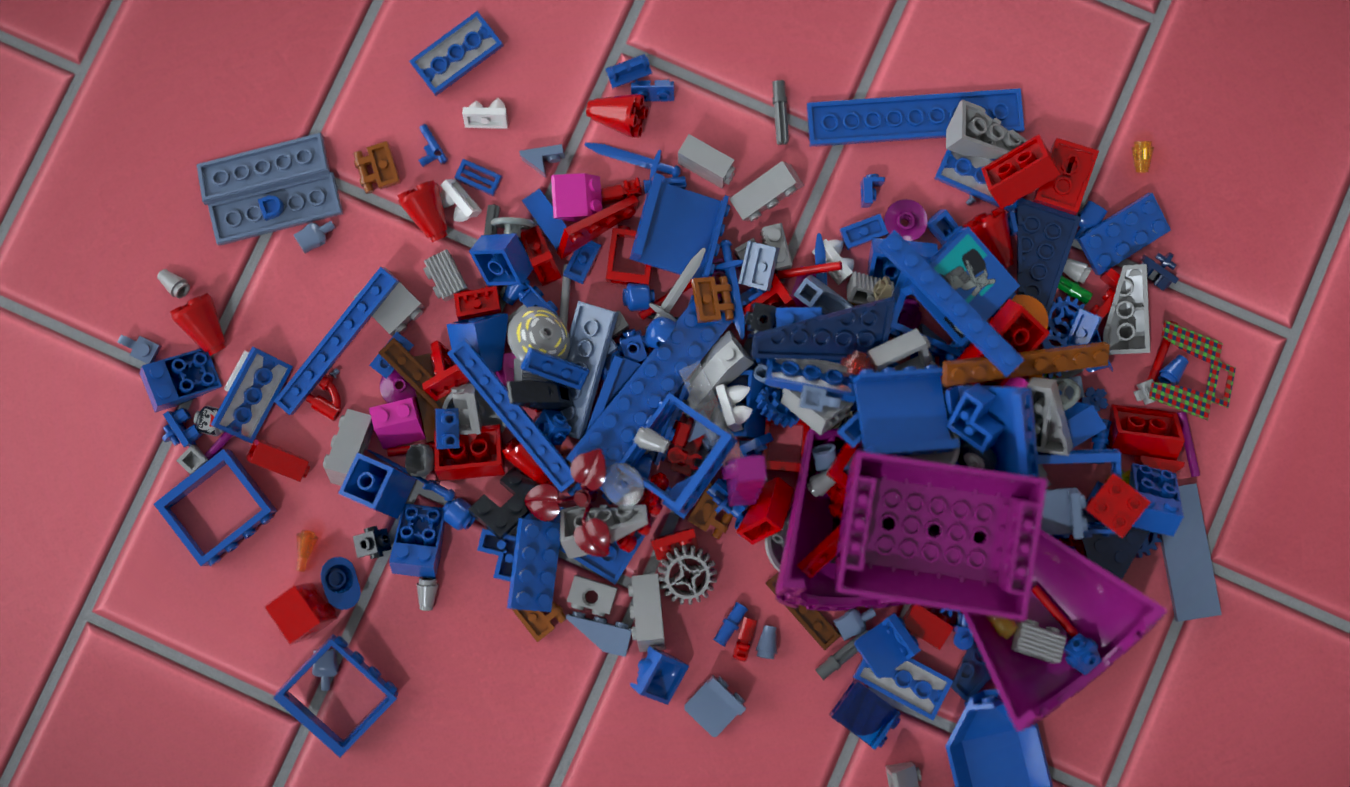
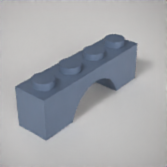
[794,274,855,314]

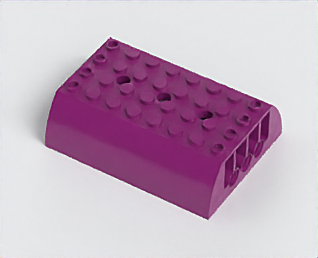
[835,451,1047,621]

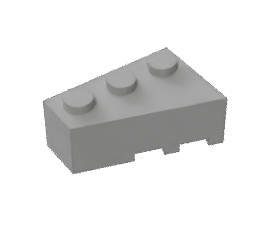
[729,161,804,222]
[1027,377,1073,456]
[323,409,374,486]
[628,573,666,652]

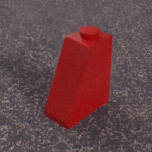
[246,438,310,482]
[736,477,794,545]

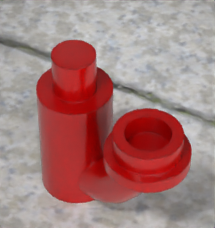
[306,375,342,421]

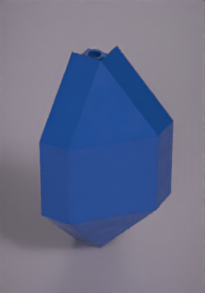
[946,689,1053,787]

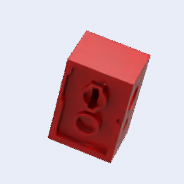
[1033,138,1099,215]
[264,583,337,644]

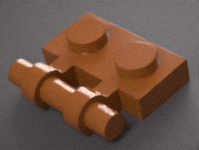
[353,141,401,194]
[691,276,735,323]
[687,483,733,540]
[512,600,566,642]

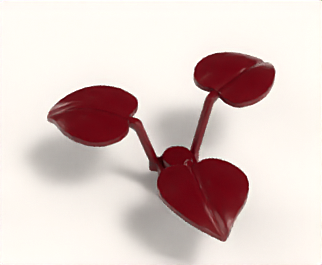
[525,448,611,557]

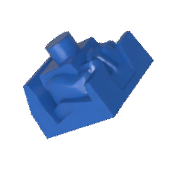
[630,646,689,705]

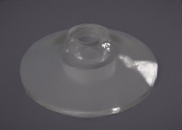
[602,463,644,507]

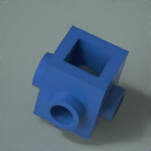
[617,329,650,362]
[535,409,572,445]
[1063,633,1102,676]

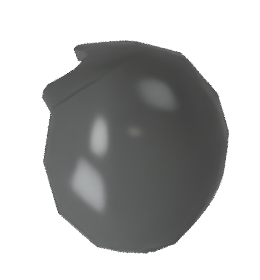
[405,444,435,477]

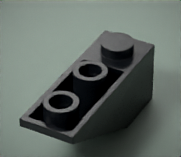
[507,381,573,411]

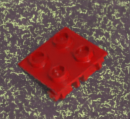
[1085,473,1151,538]

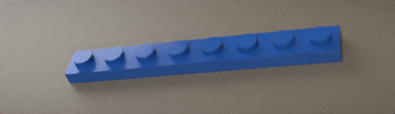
[877,230,1024,377]
[274,267,399,415]
[447,339,575,492]

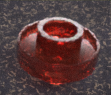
[840,351,874,375]

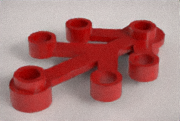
[617,472,669,553]

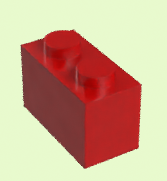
[902,603,954,650]

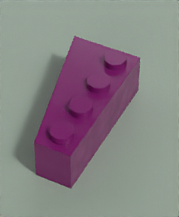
[722,456,766,506]

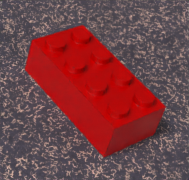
[957,299,1050,386]

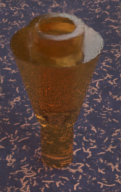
[296,530,318,572]

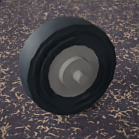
[957,441,997,471]

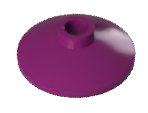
[884,199,928,241]
[380,369,416,403]

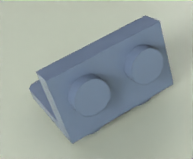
[1040,487,1087,539]
[684,675,746,737]

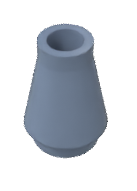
[755,626,777,659]

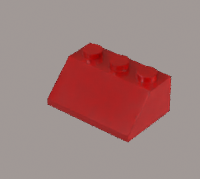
[981,134,1061,209]
[1108,404,1185,461]
[434,424,505,481]

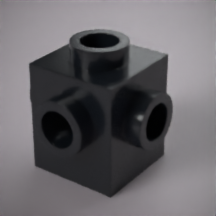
[744,302,776,336]
[352,526,392,559]

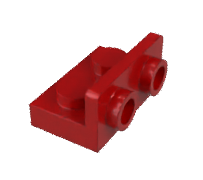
[454,286,501,321]
[651,527,699,560]

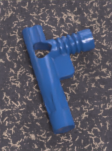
[419,124,448,167]

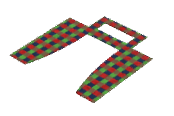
[1149,320,1236,421]

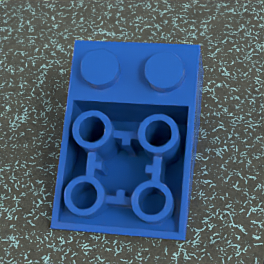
[140,349,222,413]
[1129,463,1184,536]
[389,504,445,579]

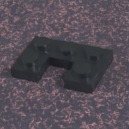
[469,466,538,540]

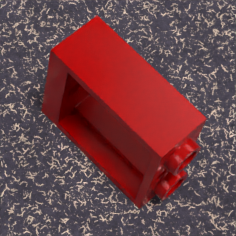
[606,226,652,287]
[762,417,810,473]

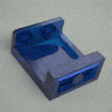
[829,679,901,750]

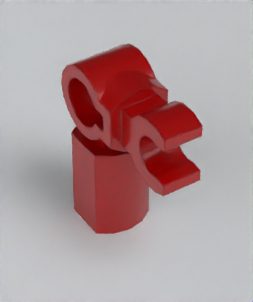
[601,177,643,204]
[667,422,702,471]
[733,617,757,662]

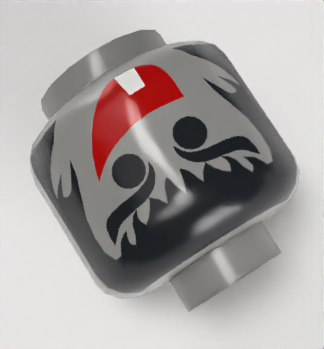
[194,406,225,436]

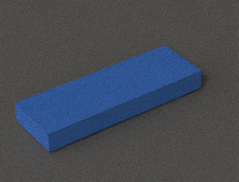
[520,347,590,390]

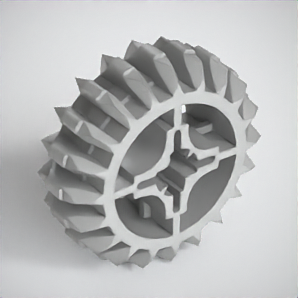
[658,545,717,605]

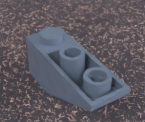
[566,611,632,657]

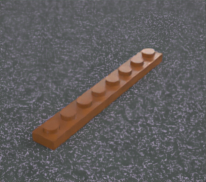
[942,342,1110,386]

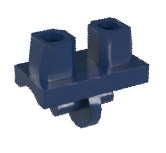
[1140,252,1179,291]

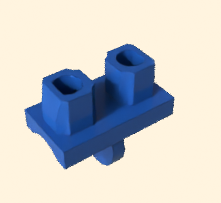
[162,408,203,447]
[435,408,460,449]
[707,478,748,518]
[950,612,973,650]

